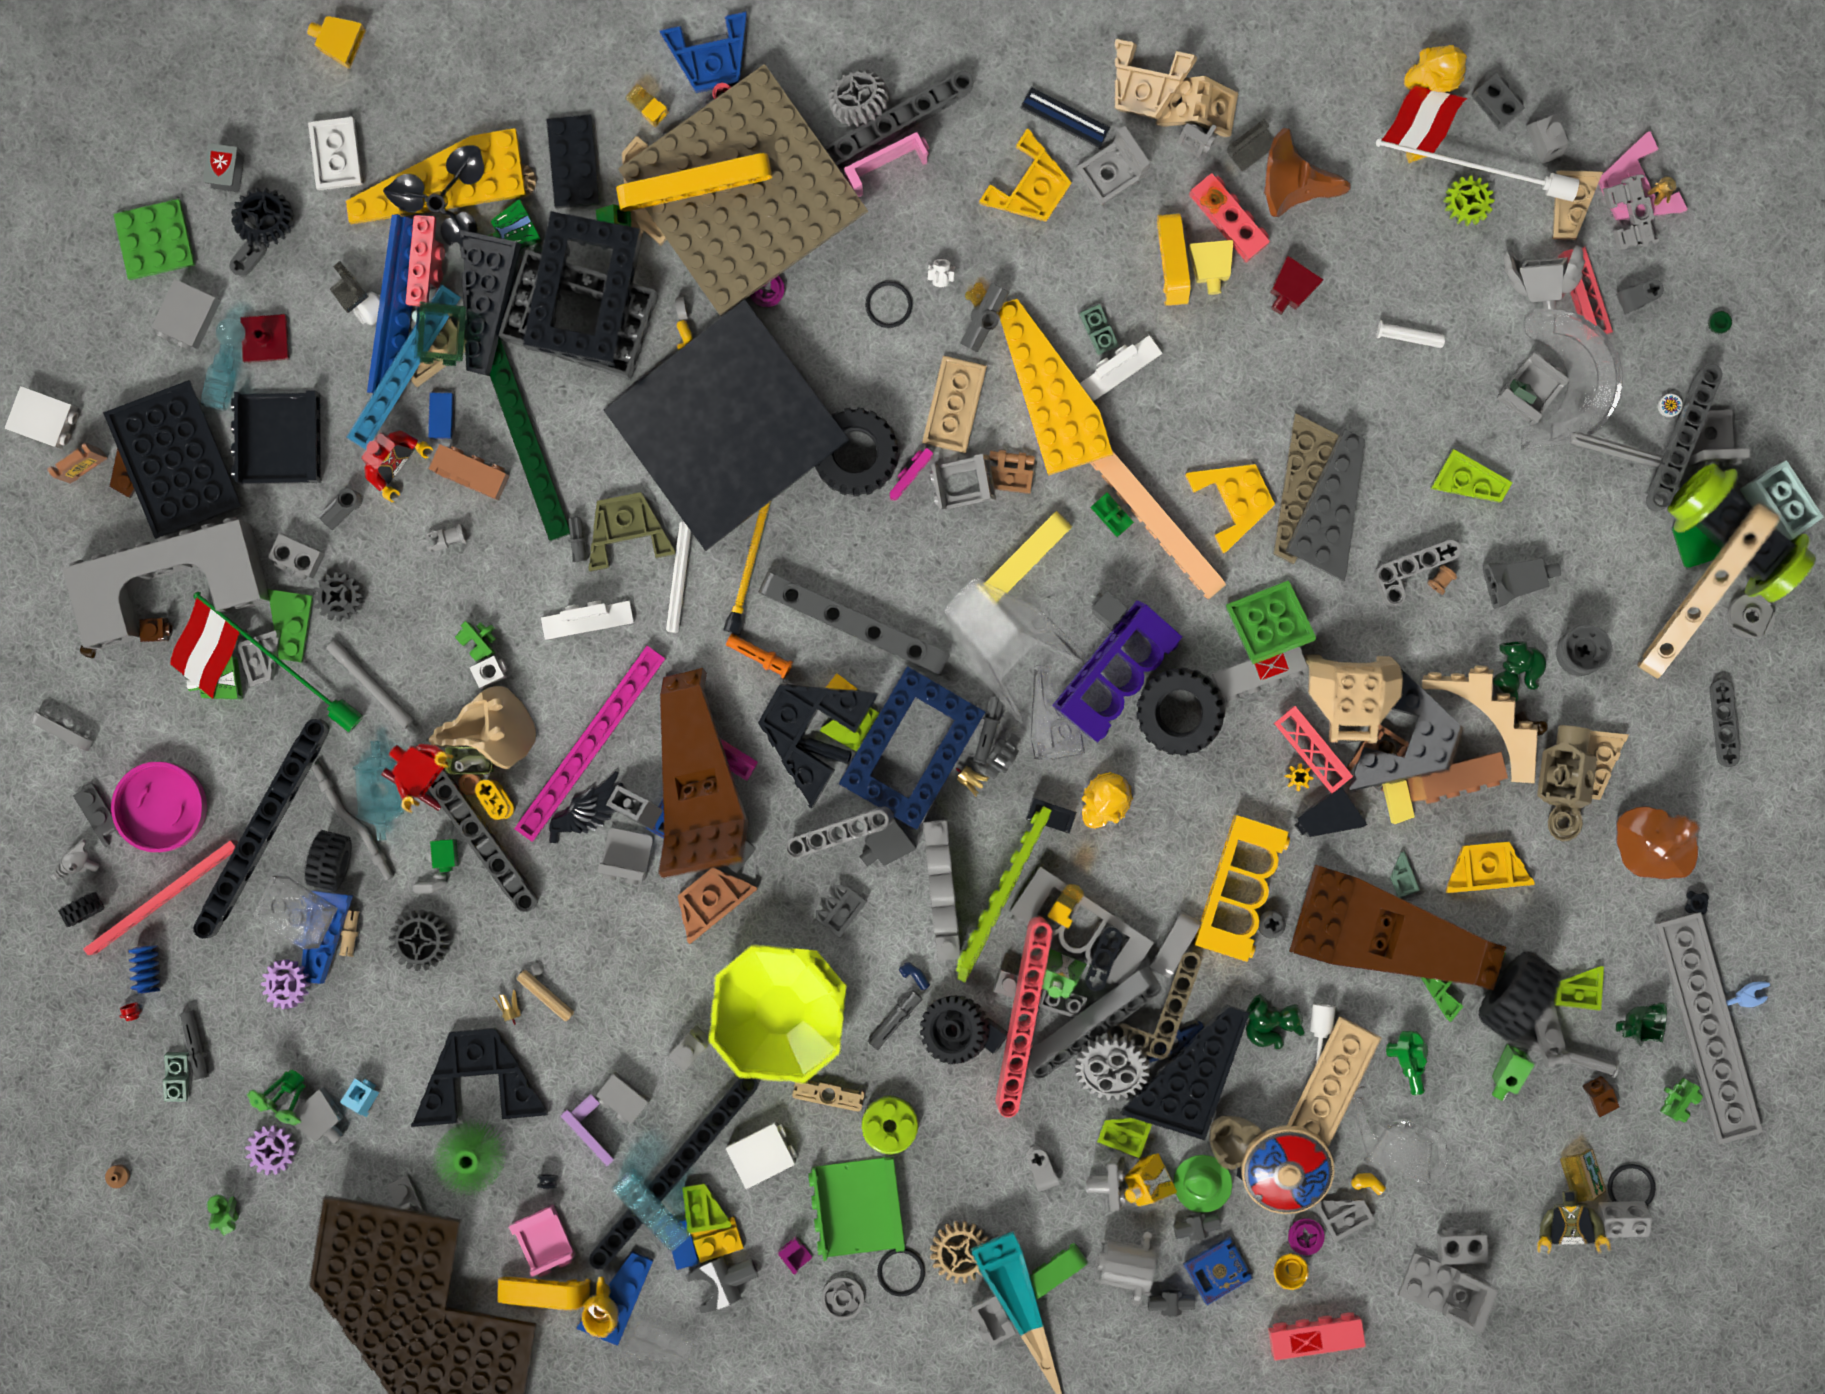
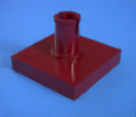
[240,314,289,363]

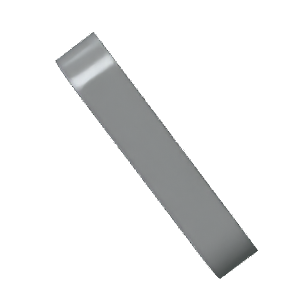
[30,711,94,751]

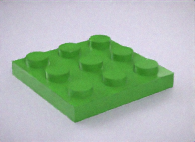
[113,199,195,280]
[1226,580,1316,665]

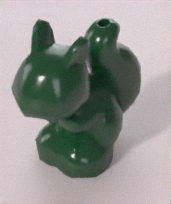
[1493,641,1546,701]
[1246,994,1305,1050]

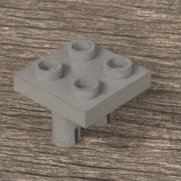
[1086,1157,1127,1211]

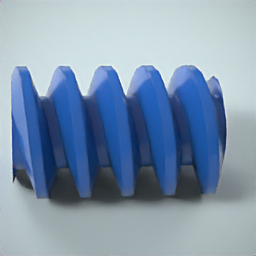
[128,945,161,993]

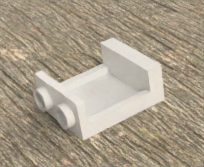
[5,386,78,449]
[726,1121,798,1189]

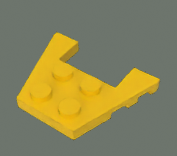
[979,129,1071,222]
[1185,464,1275,553]

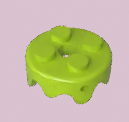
[861,1095,918,1154]

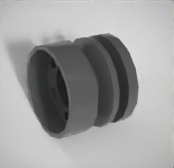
[1556,624,1613,676]

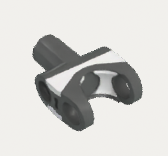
[685,1255,759,1313]

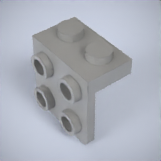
[597,828,653,885]

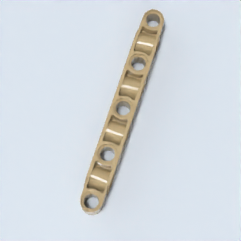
[1637,503,1780,679]

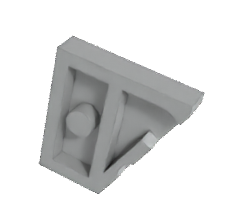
[237,630,280,687]
[1314,1199,1375,1242]

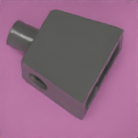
[860,819,916,867]

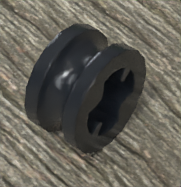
[537,1174,558,1189]

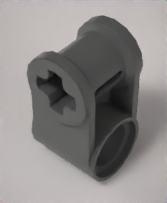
[1616,279,1664,315]

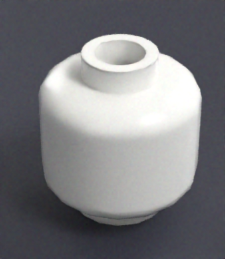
[353,291,381,325]

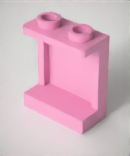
[509,1204,575,1277]

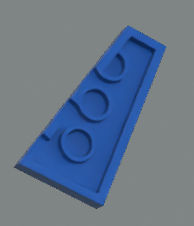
[301,891,353,984]

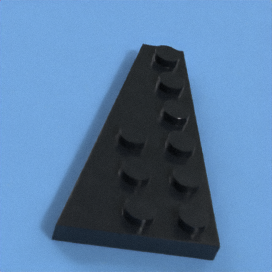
[460,230,521,376]

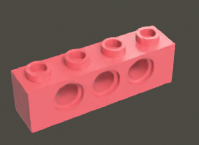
[1189,173,1270,263]

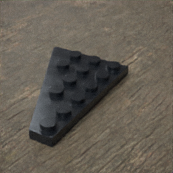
[1121,1005,1250,1141]

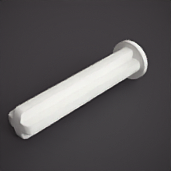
[1376,320,1445,348]

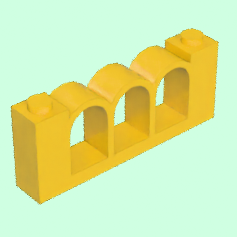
[1193,815,1290,962]

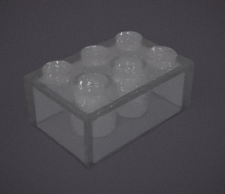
[253,876,338,949]

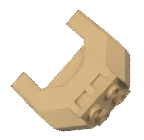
[1304,654,1402,743]

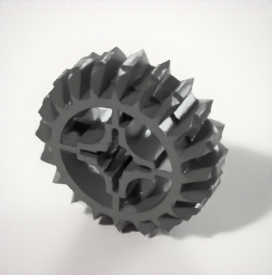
[389,910,451,971]

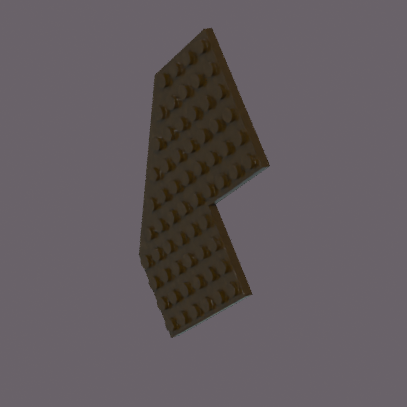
[309,1195,537,1394]

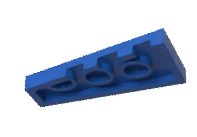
[576,1252,653,1346]

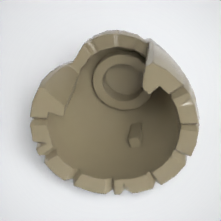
[1209,1115,1262,1170]

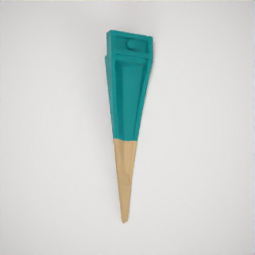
[971,1231,1062,1394]

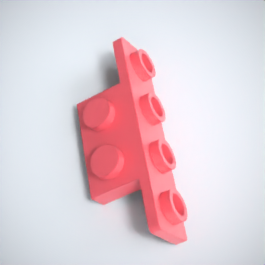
[406,216,445,306]

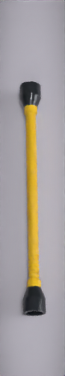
[723,501,771,635]

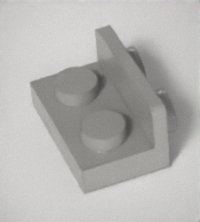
[1177,123,1217,157]

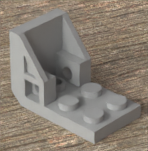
[1398,1252,1498,1334]

